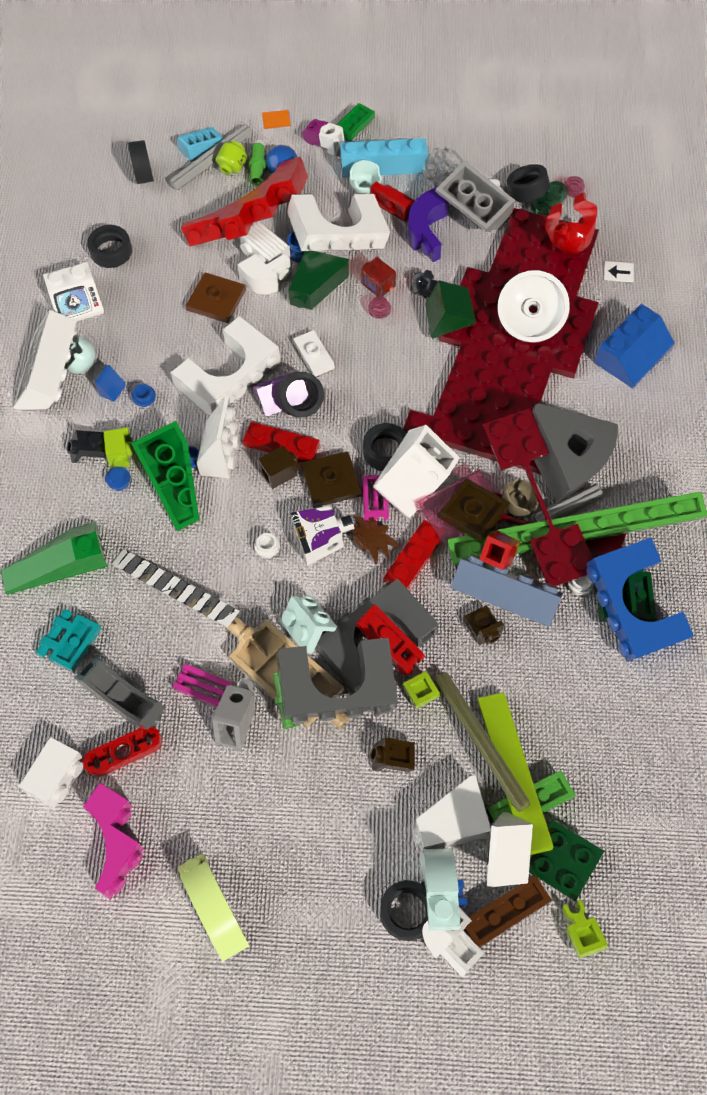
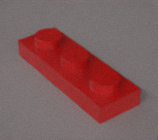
[243,421,320,462]
[383,520,446,589]

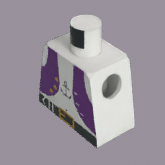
[290,506,354,565]

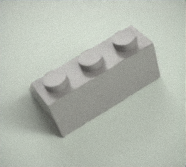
[435,161,515,231]

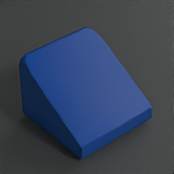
[95,365,126,401]

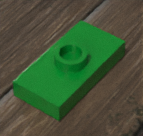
[336,103,375,142]

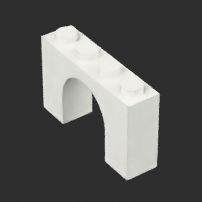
[287,194,390,251]
[171,316,280,416]

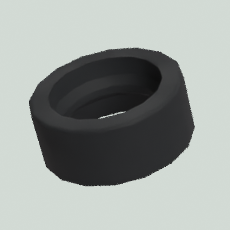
[128,140,154,184]
[507,164,550,202]
[87,225,132,268]
[276,371,324,417]
[363,423,407,471]
[380,880,428,941]

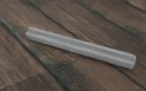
[169,124,252,190]

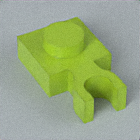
[562,899,608,959]

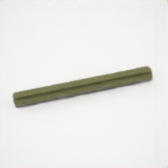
[435,672,530,812]

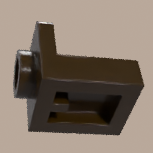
[463,605,504,646]
[370,737,415,772]

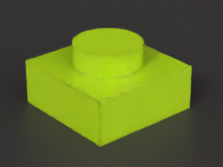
[403,671,440,709]

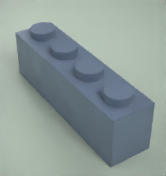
[450,554,563,627]

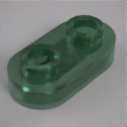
[531,181,568,216]

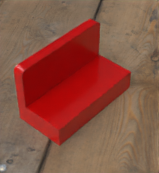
[371,181,415,222]

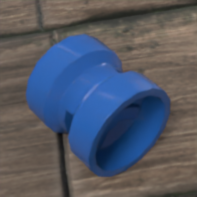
[287,231,305,263]

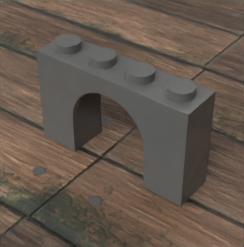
[316,579,439,694]
[276,638,398,724]

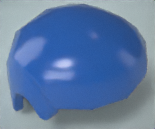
[266,145,297,174]

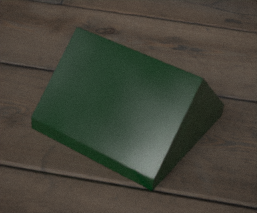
[425,280,476,339]

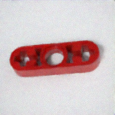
[83,726,162,777]

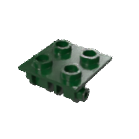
[529,819,604,902]

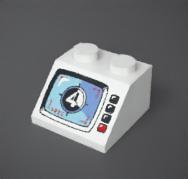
[43,262,104,321]

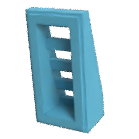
[177,127,224,161]

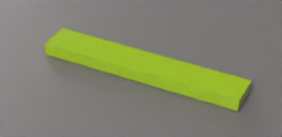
[478,692,553,855]

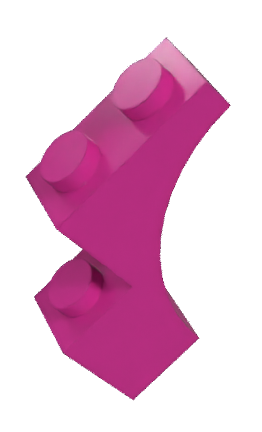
[83,783,144,899]

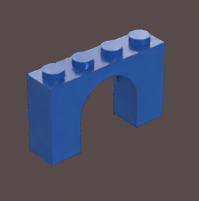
[587,537,694,662]

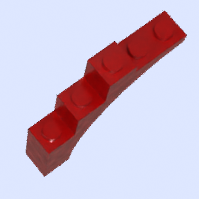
[181,157,308,247]

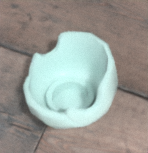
[349,160,382,194]
[67,336,96,374]

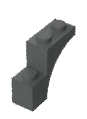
[74,658,166,730]

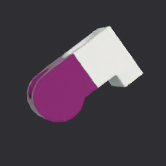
[302,119,345,156]

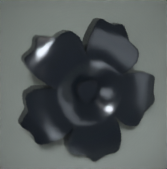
[411,270,438,298]

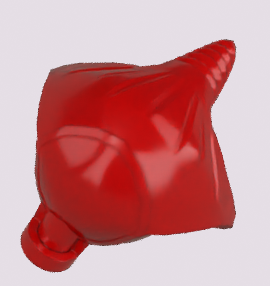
[545,192,597,254]

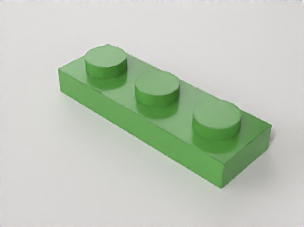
[486,770,576,823]

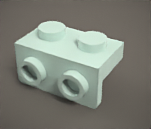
[280,595,337,653]

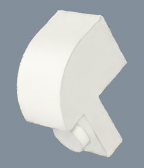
[237,253,291,294]
[422,908,484,977]

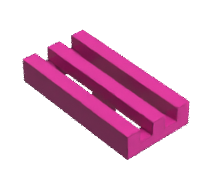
[363,475,389,520]
[173,664,234,708]

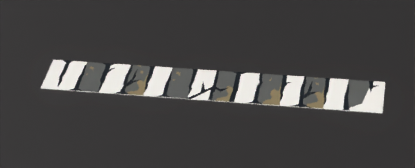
[111,549,240,628]

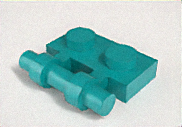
[35,609,102,673]

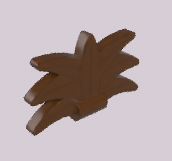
[350,516,398,565]

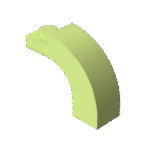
[177,853,249,962]

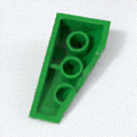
[131,421,200,532]
[1,522,107,595]

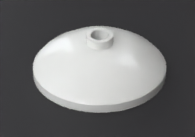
[498,271,569,343]

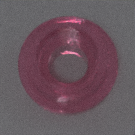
[563,176,585,197]
[368,296,391,319]

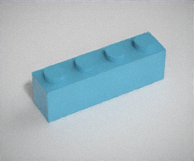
[340,138,428,177]

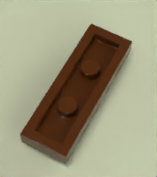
[464,875,552,948]

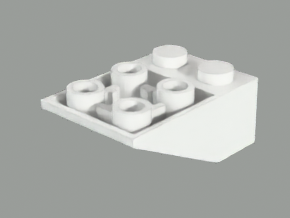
[197,396,240,478]
[373,425,460,519]

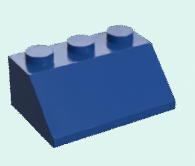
[595,303,675,389]

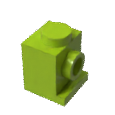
[104,427,133,469]

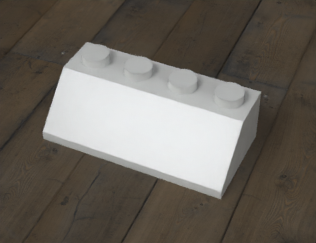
[13,310,77,410]

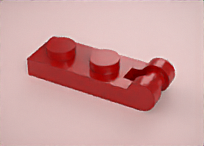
[355,604,425,677]

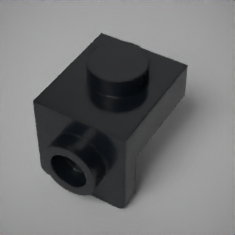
[67,430,106,463]

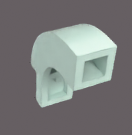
[421,848,461,931]

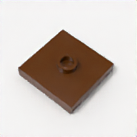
[186,272,246,323]

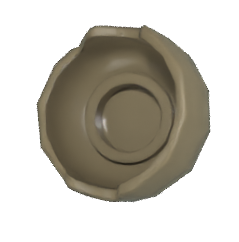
[501,478,539,517]

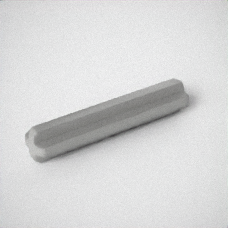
[534,484,602,522]

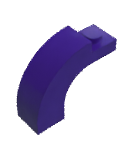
[408,186,449,262]

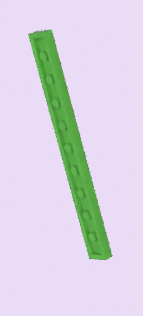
[448,491,707,566]

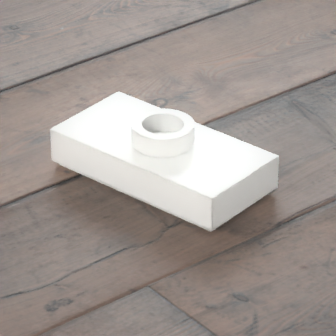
[293,330,335,376]

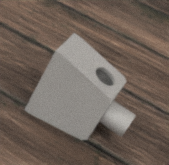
[212,679,255,751]

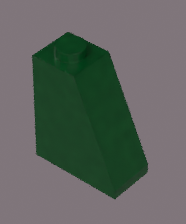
[289,251,349,310]

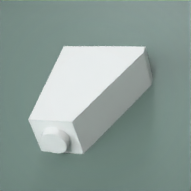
[412,775,491,850]

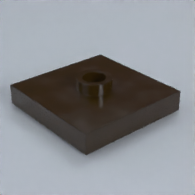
[301,451,361,508]
[438,478,510,543]

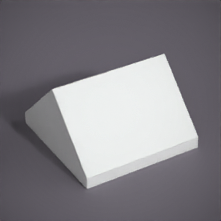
[487,812,533,887]

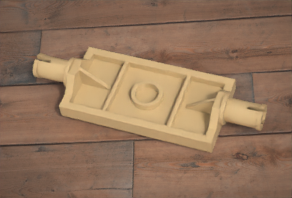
[223,616,351,730]

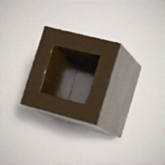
[258,445,299,489]

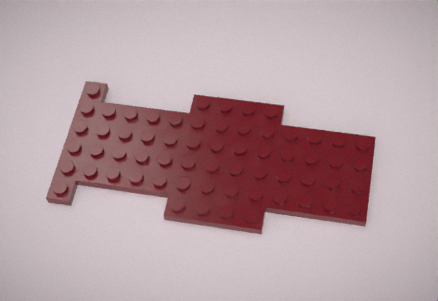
[403,208,599,475]

